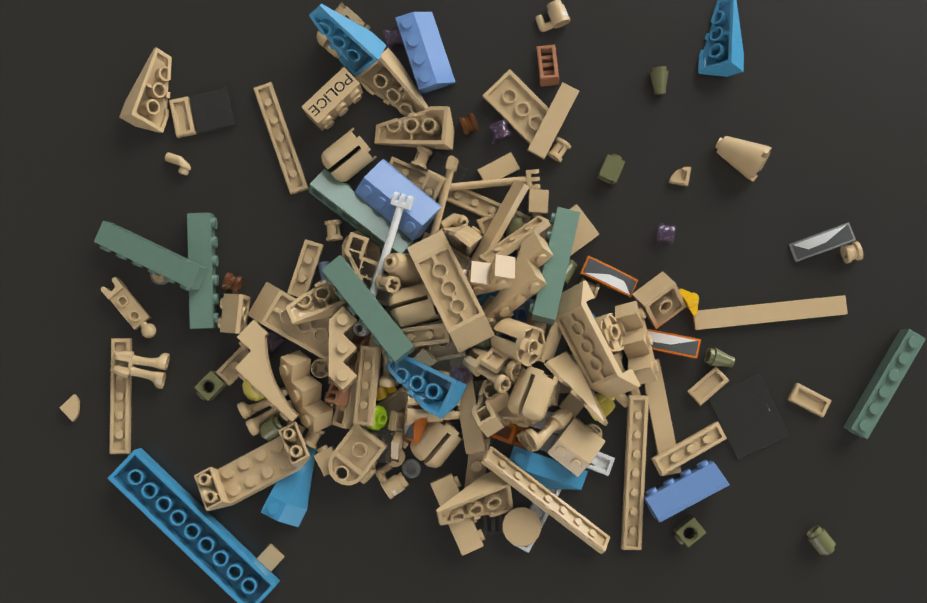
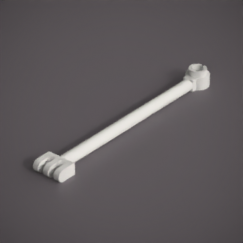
[353,192,414,337]

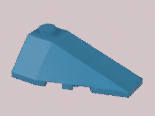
[698,0,744,77]
[309,4,386,77]
[385,356,467,419]
[261,445,317,527]
[509,445,588,490]

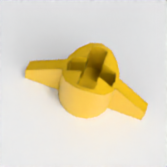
[679,288,699,316]
[376,384,397,401]

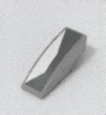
[788,222,856,262]

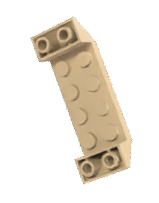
[407,230,495,353]
[556,280,640,399]
[247,282,359,364]
[194,422,310,511]

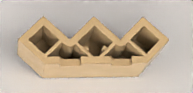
[344,232,391,306]
[462,254,515,296]
[615,301,659,384]
[329,307,357,393]
[279,350,333,433]
[472,359,516,437]

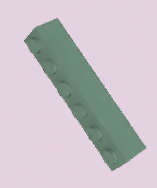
[309,168,414,254]
[528,207,580,326]
[187,213,220,329]
[94,221,208,291]
[322,255,416,364]
[843,329,926,439]

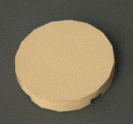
[503,507,541,546]

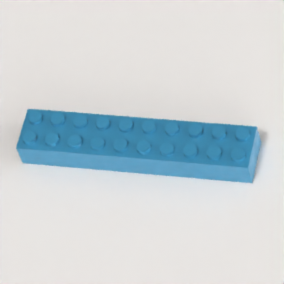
[107,448,280,603]

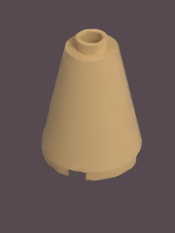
[715,136,772,182]
[383,253,424,288]

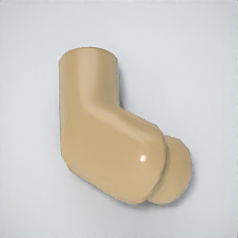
[165,152,191,176]
[440,213,469,228]

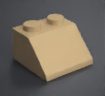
[632,271,687,329]
[218,294,251,334]
[547,417,605,477]

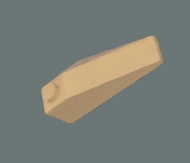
[119,48,172,133]
[355,48,428,116]
[374,106,455,150]
[286,264,354,325]

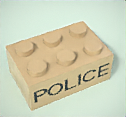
[302,67,363,131]

